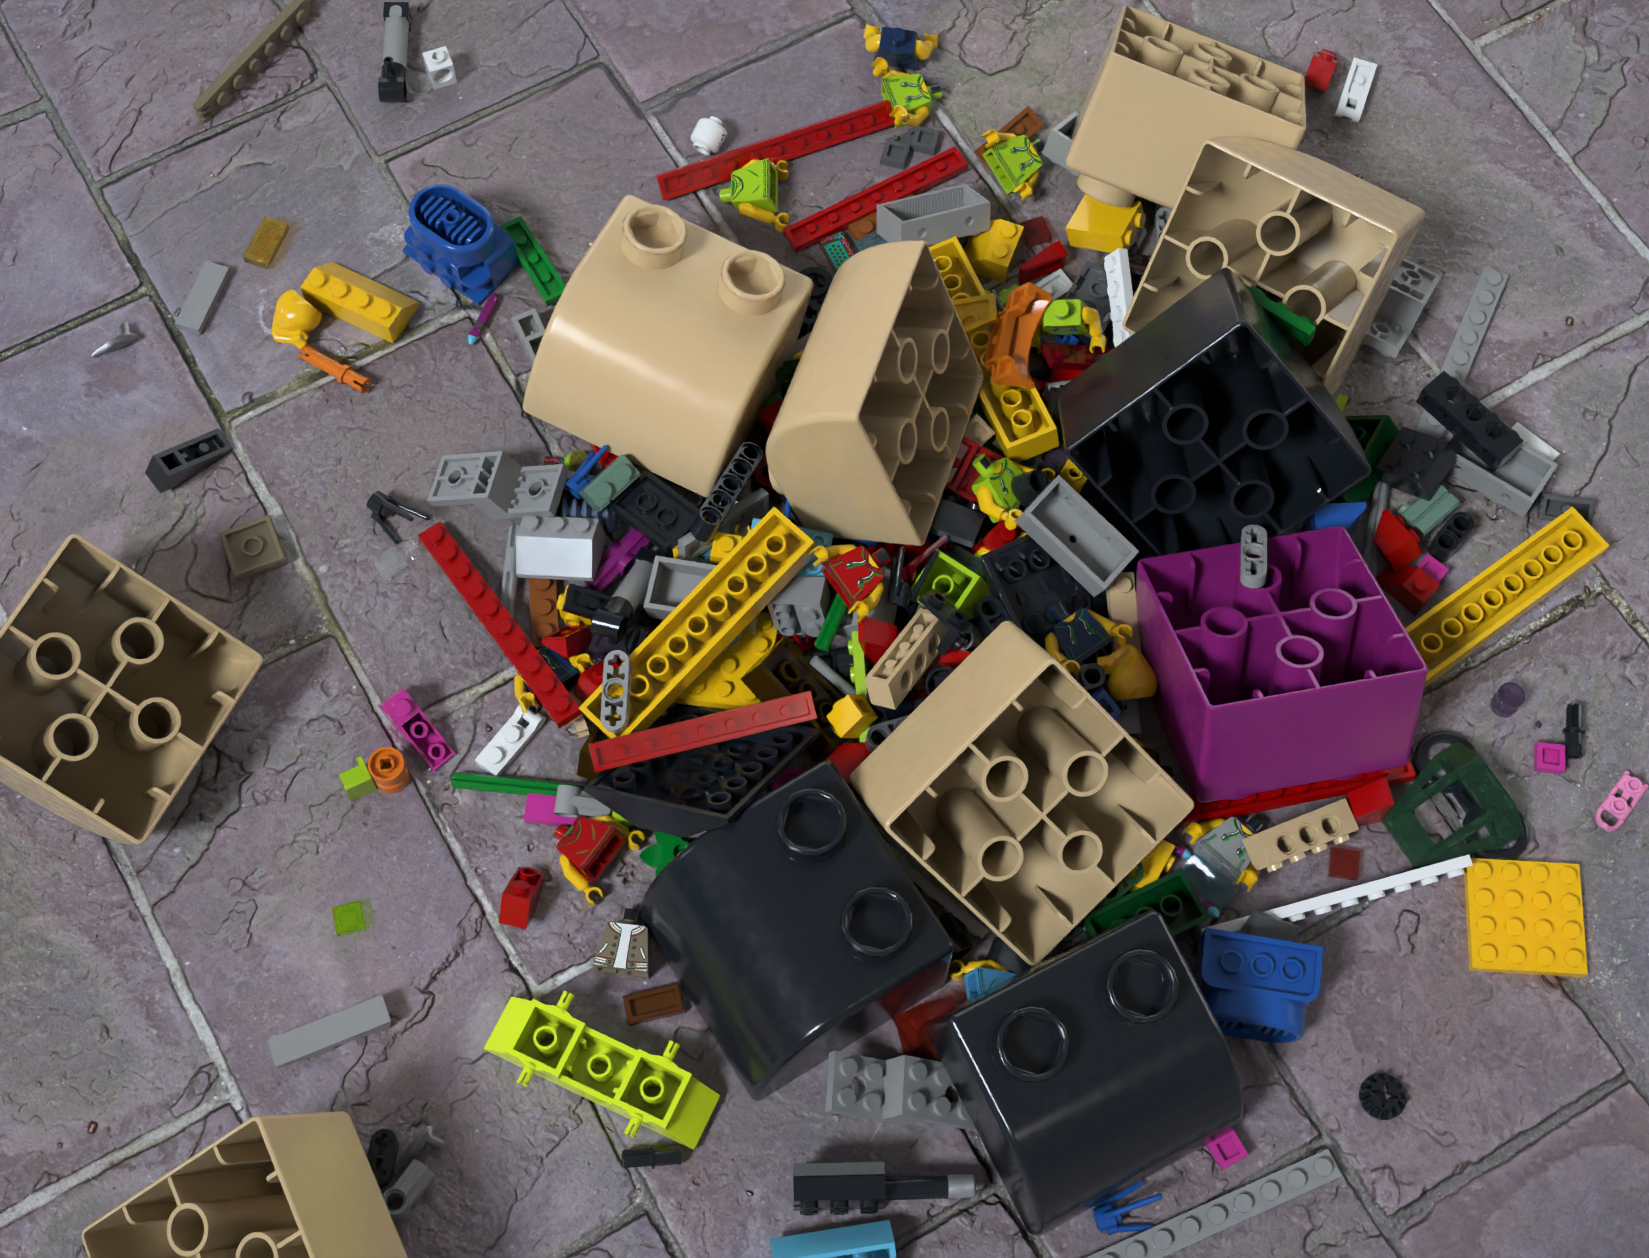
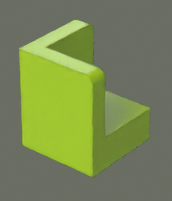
[339,756,377,802]

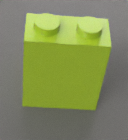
[910,549,991,619]

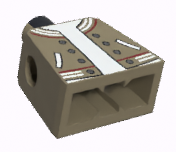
[593,908,650,979]

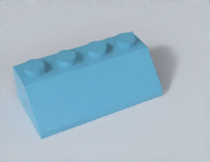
[770,1220,896,1258]

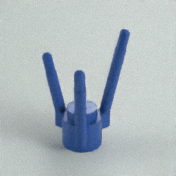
[565,445,608,499]
[1092,1180,1163,1235]

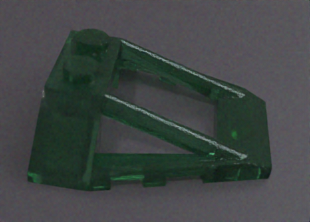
[1381,741,1525,868]

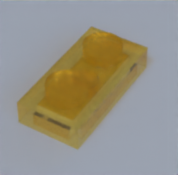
[242,216,289,269]

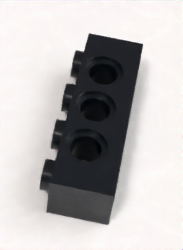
[1416,371,1524,472]

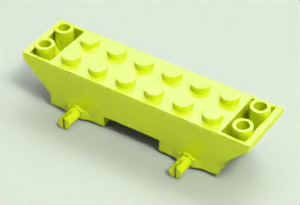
[484,991,721,1150]

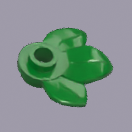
[640,831,690,876]

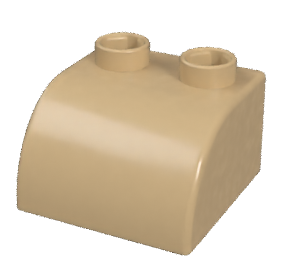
[1065,5,1306,209]
[1122,136,1425,396]
[523,195,814,497]
[766,240,984,546]
[0,534,263,845]
[849,621,1194,965]
[81,1111,408,1258]

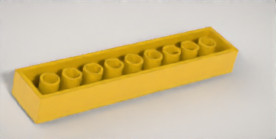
[929,236,1059,463]
[1405,506,1610,688]
[579,507,816,738]

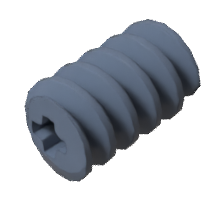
[561,497,618,534]

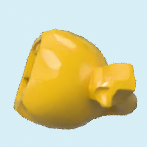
[271,289,322,349]
[1097,644,1158,700]

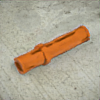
[298,344,371,394]

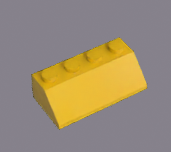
[300,262,420,344]

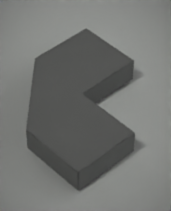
[880,126,941,170]

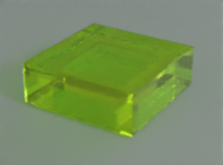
[332,901,367,937]

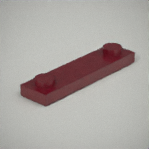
[1041,343,1114,370]

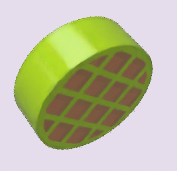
[564,450,590,474]

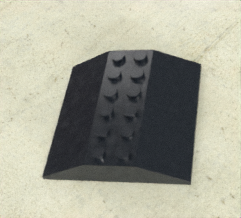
[980,498,1152,684]
[584,704,821,838]

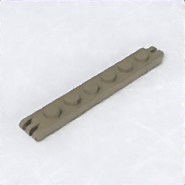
[193,0,318,123]

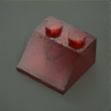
[894,996,955,1062]

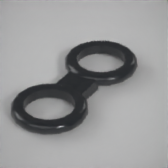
[1414,731,1529,860]

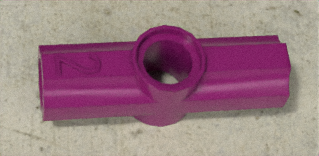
[584,528,652,593]

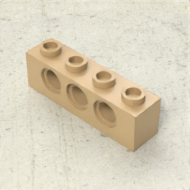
[864,608,948,710]
[1242,798,1359,873]

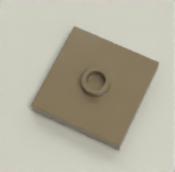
[218,515,288,582]

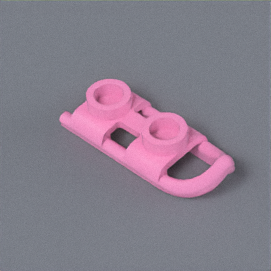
[1595,771,1649,832]

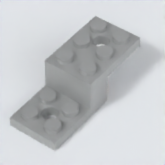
[1361,258,1442,359]
[427,451,570,520]
[825,1050,976,1130]

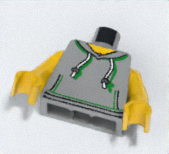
[1182,815,1263,892]

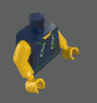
[863,24,938,71]
[1045,601,1133,676]
[514,645,595,714]

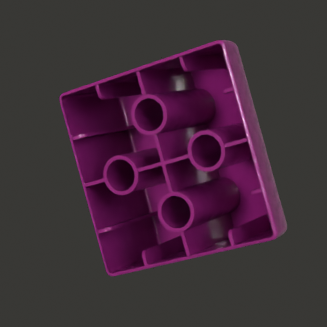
[1136,526,1428,803]

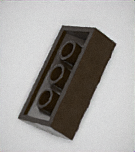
[741,636,842,761]

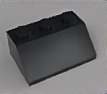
[929,492,988,548]

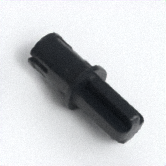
[1562,703,1585,759]
[622,1145,681,1169]

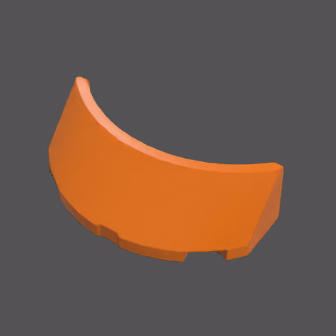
[985,282,1053,389]

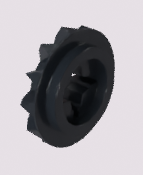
[799,267,833,303]
[1359,1072,1407,1120]

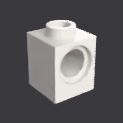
[422,46,457,90]

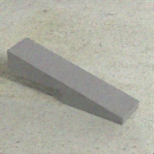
[267,995,391,1069]

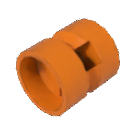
[367,747,410,794]

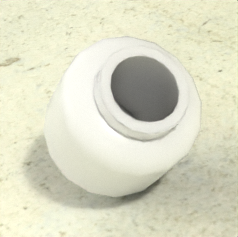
[690,116,727,156]

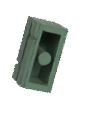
[579,454,641,512]
[1398,484,1460,544]

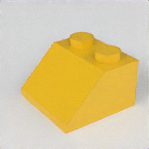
[964,219,1024,283]

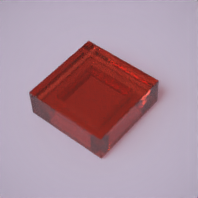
[1019,216,1052,248]
[1328,847,1360,881]

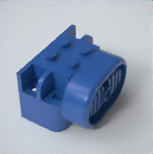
[402,184,519,306]
[1194,928,1323,1043]

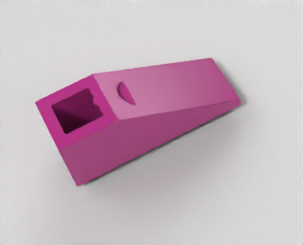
[377,688,455,771]

